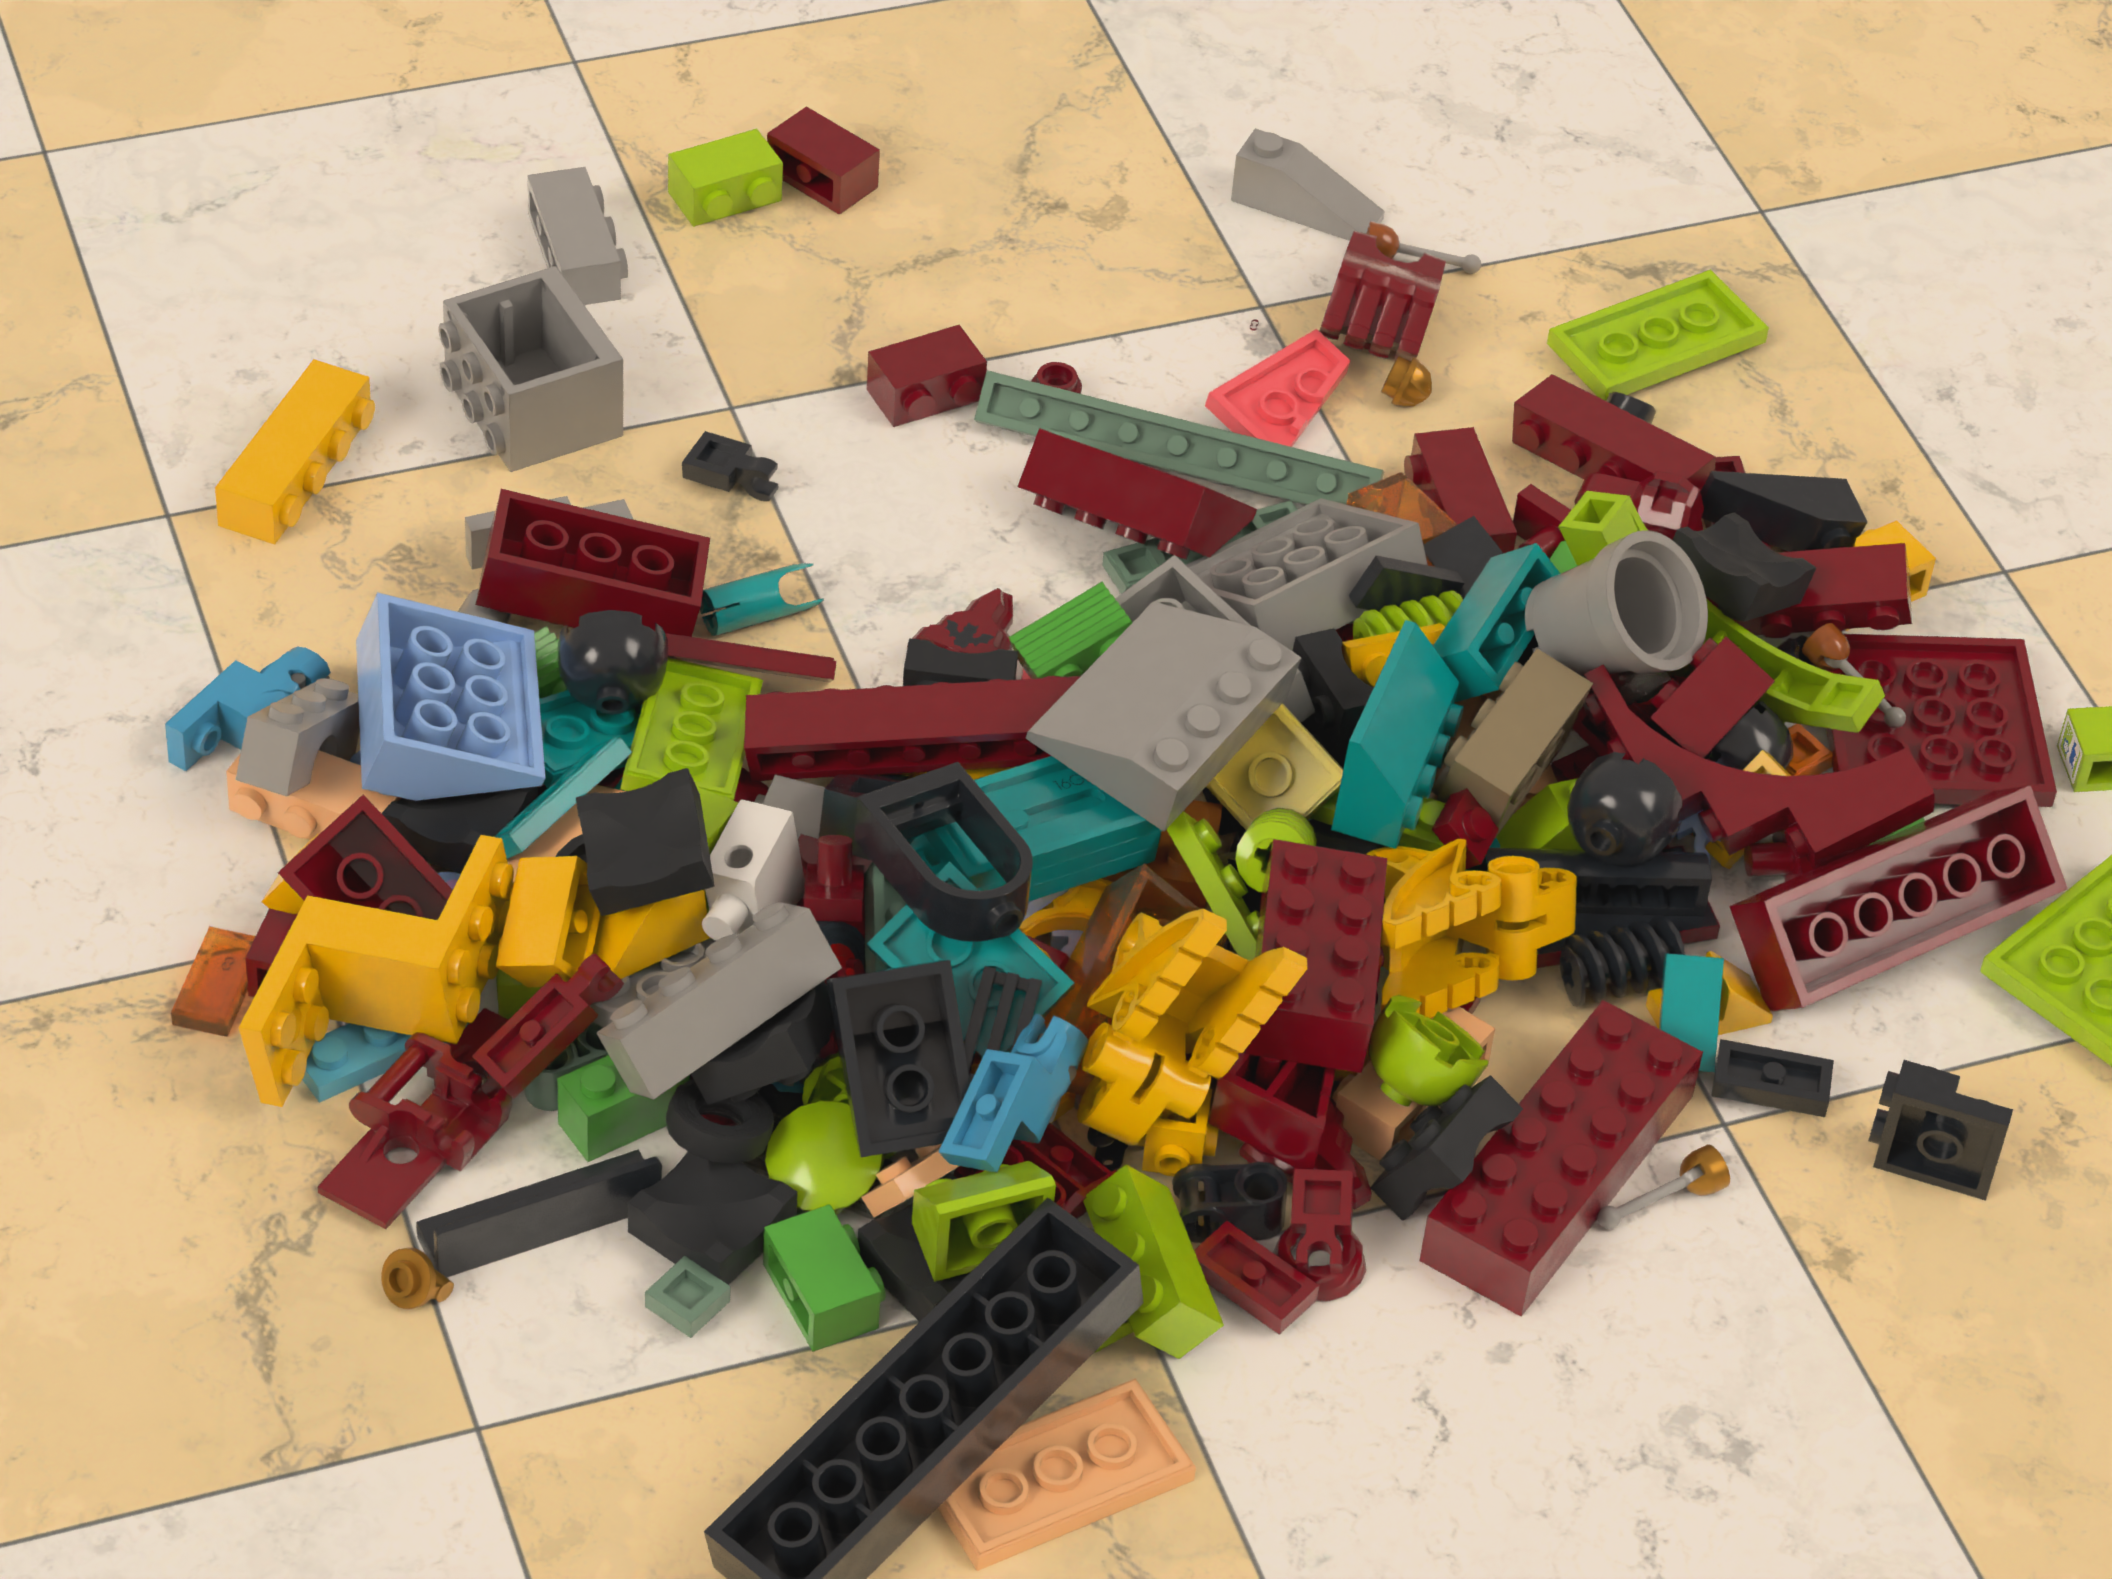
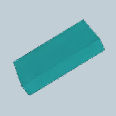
[1659,953,1724,1073]

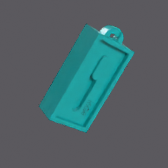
[906,756,1162,902]

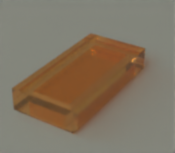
[171,926,255,1037]

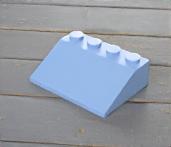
[356,592,545,801]

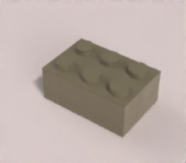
[1431,648,1593,843]

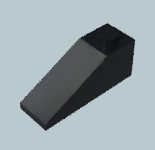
[1700,471,1868,552]

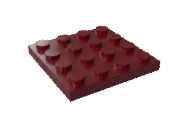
[1826,634,2057,807]

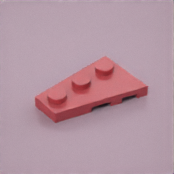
[1205,329,1351,447]

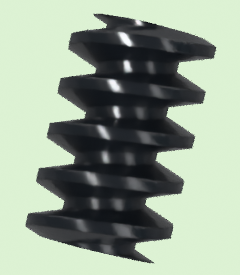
[1560,917,1685,1007]

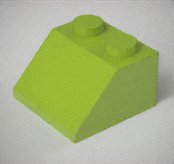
[912,1161,1056,1282]

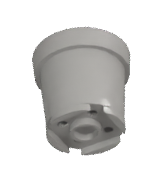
[1525,530,1708,677]

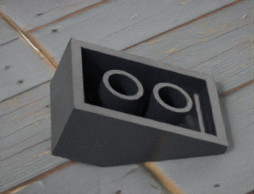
[826,960,970,1158]

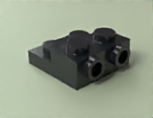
[1868,1060,2013,1201]

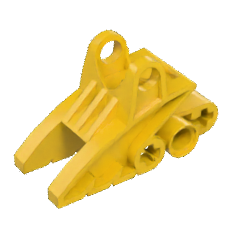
[1367,839,1577,1018]
[1077,908,1307,1146]

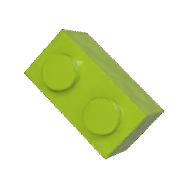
[668,128,783,227]

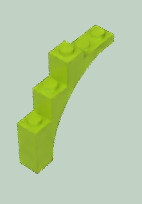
[1559,491,1885,733]

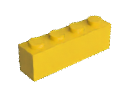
[215,359,375,545]

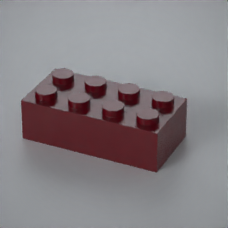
[475,489,710,637]
[1245,839,1387,1073]

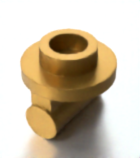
[381,1248,454,1309]

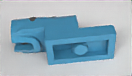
[165,646,331,771]
[939,1014,1088,1172]

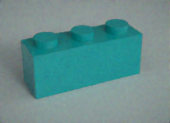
[1433,543,1561,702]

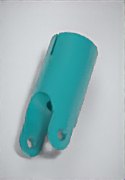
[700,563,824,636]

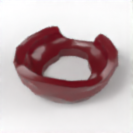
[1272,1225,1366,1301]

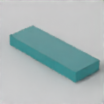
[494,737,632,859]

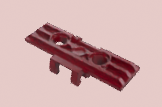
[318,1007,512,1229]

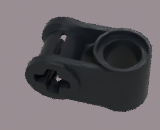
[1172,1162,1288,1243]

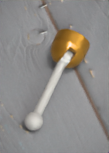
[1598,1144,1730,1229]

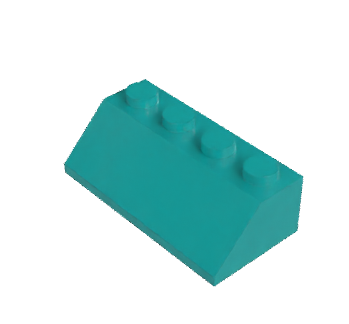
[1331,620,1464,849]

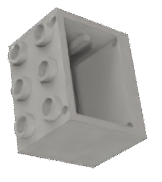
[438,266,623,472]

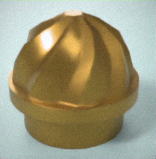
[1381,356,1432,406]

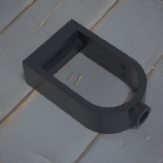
[854,762,1033,942]

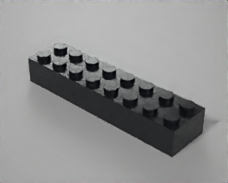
[704,1198,1144,1579]

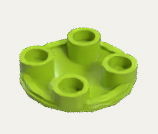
[765,1100,885,1215]

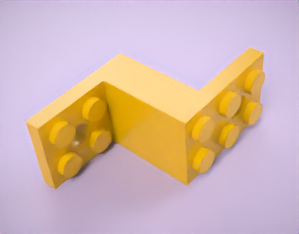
[239,835,514,1107]

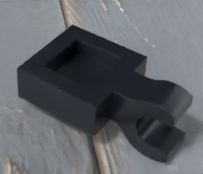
[682,431,779,501]

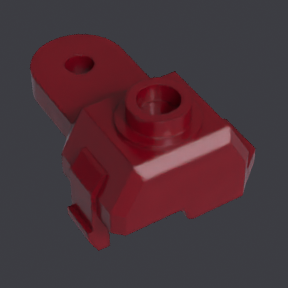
[1574,471,1704,540]

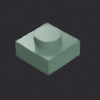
[645,1256,731,1338]

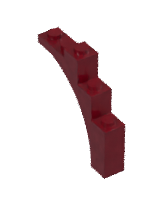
[1583,665,1935,869]

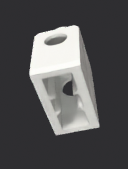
[702,799,805,941]

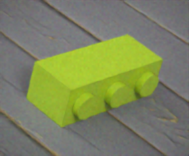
[1083,1164,1224,1359]

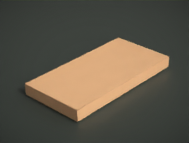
[938,1378,1196,1571]

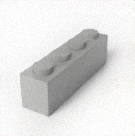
[597,902,842,1100]

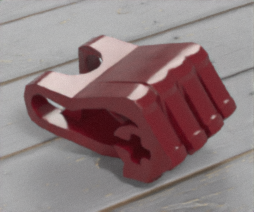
[1319,231,1446,361]

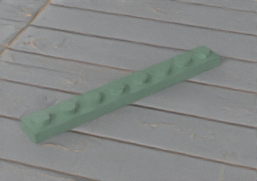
[974,370,1385,512]

